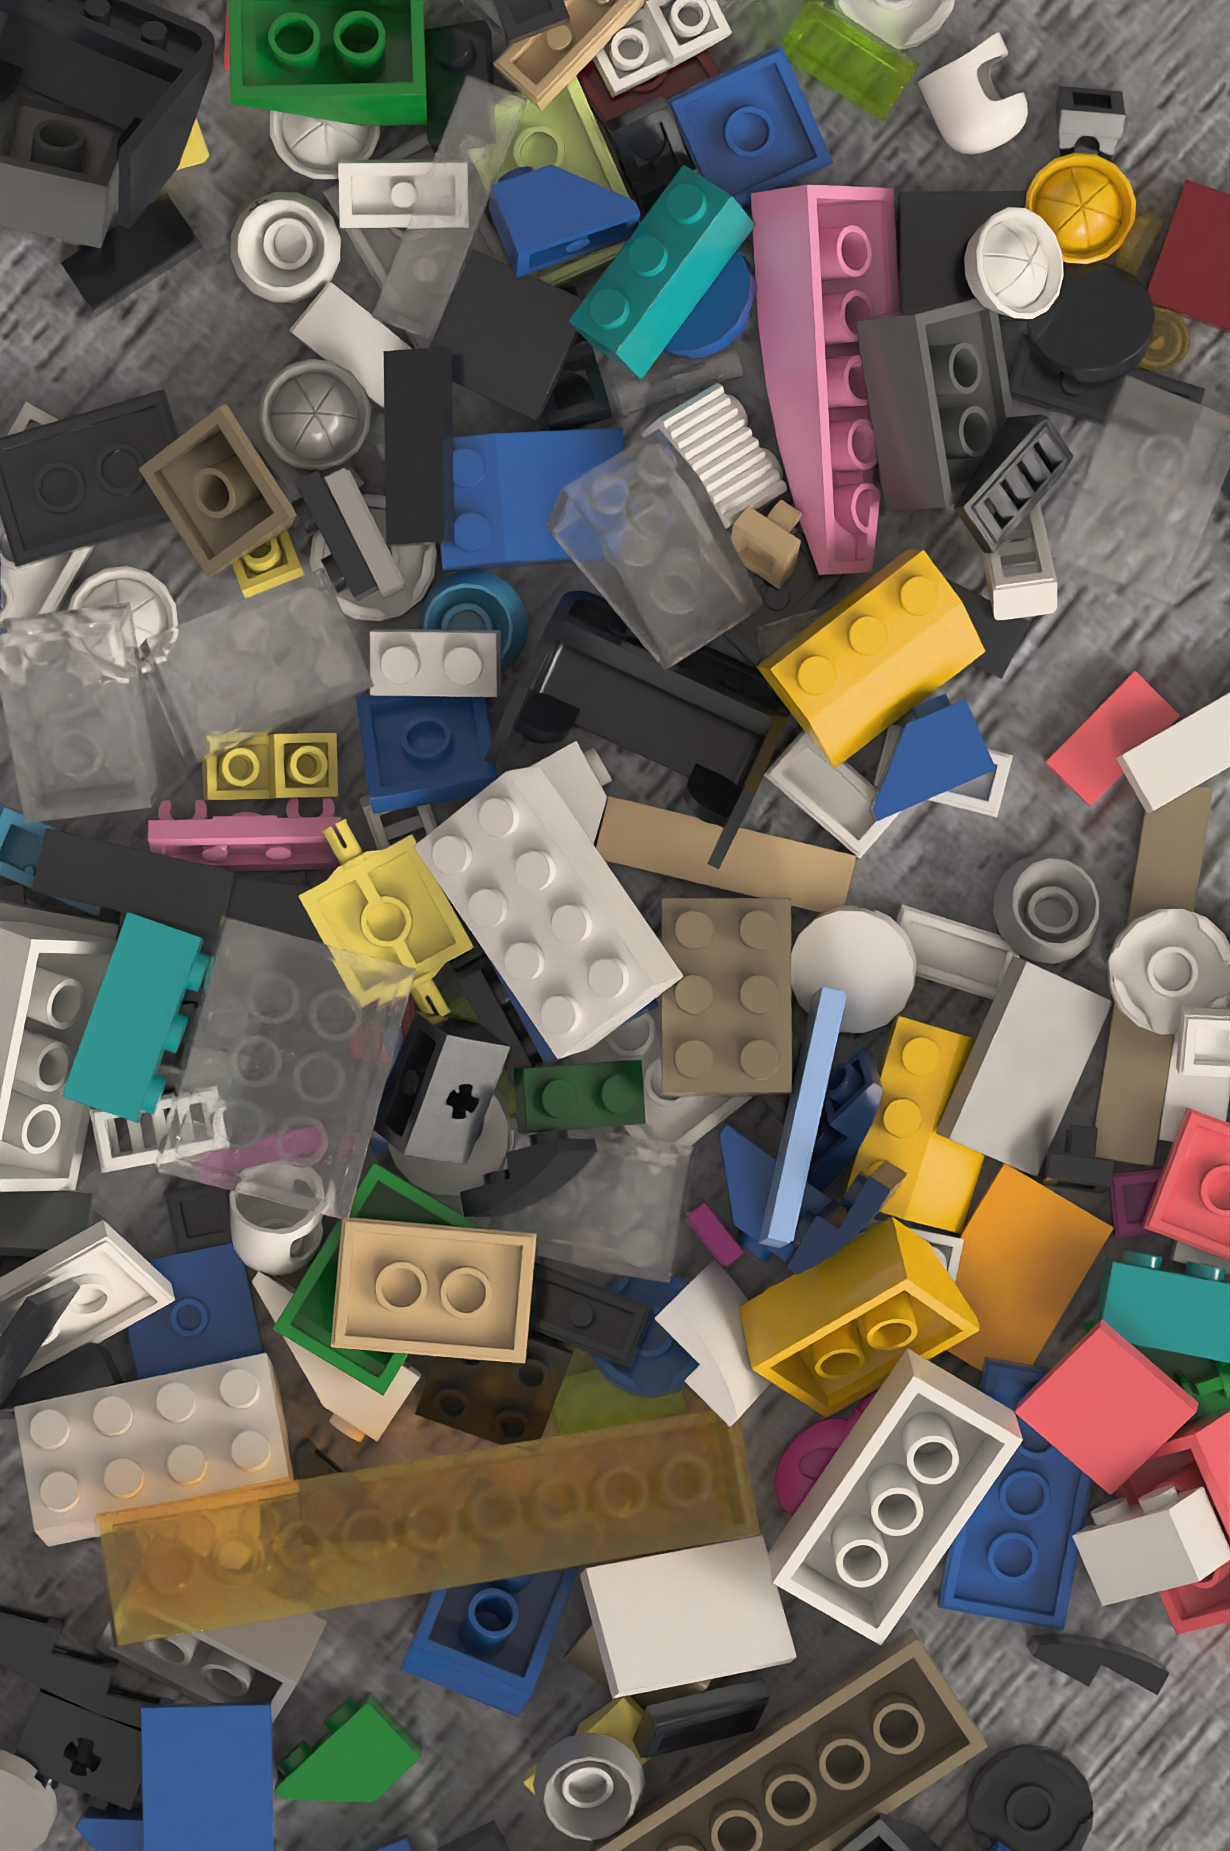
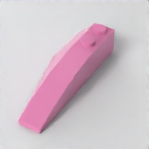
[751,185,899,575]

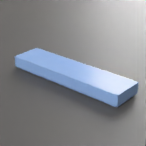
[758,986,847,1248]

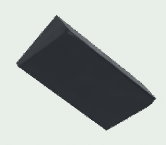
[61,192,202,317]

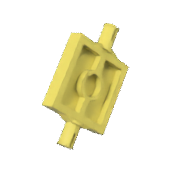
[299,819,474,1016]

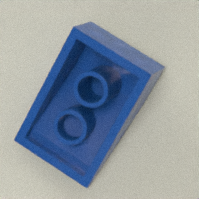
[440,428,634,573]
[400,1477,596,1717]

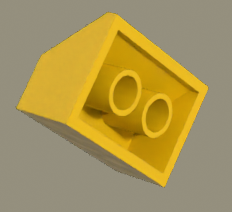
[756,549,985,769]
[839,1015,985,1234]
[738,1217,980,1418]

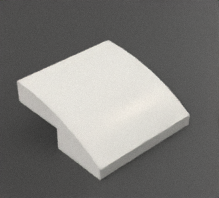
[654,1259,771,1427]

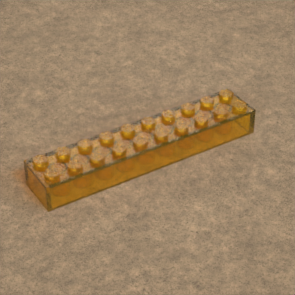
[93,1410,760,1648]

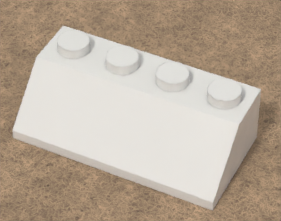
[0,921,117,1192]

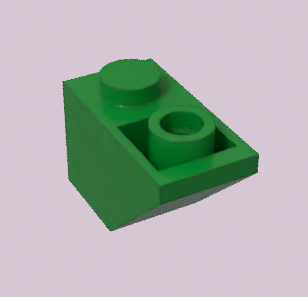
[274,1692,422,1802]

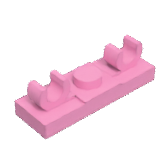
[148,797,344,871]

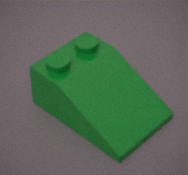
[228,0,427,126]
[273,1161,483,1396]

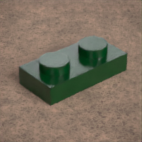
[514,1060,646,1133]

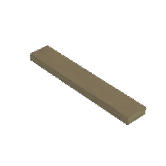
[1093,786,1213,1166]

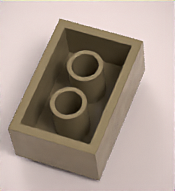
[661,898,792,1097]

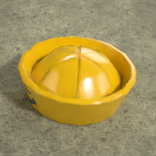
[1025,153,1136,264]

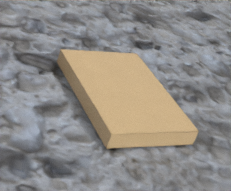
[331,1216,537,1363]

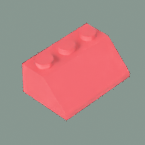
[1115,1409,1230,1635]

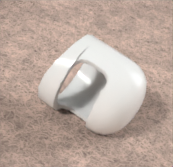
[918,33,1028,154]
[229,1159,326,1276]

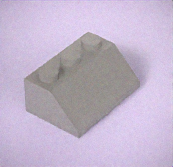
[96,1533,328,1723]

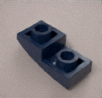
[806,1046,883,1192]
[786,1160,907,1275]

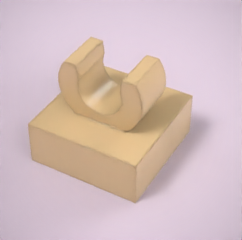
[727,500,802,589]

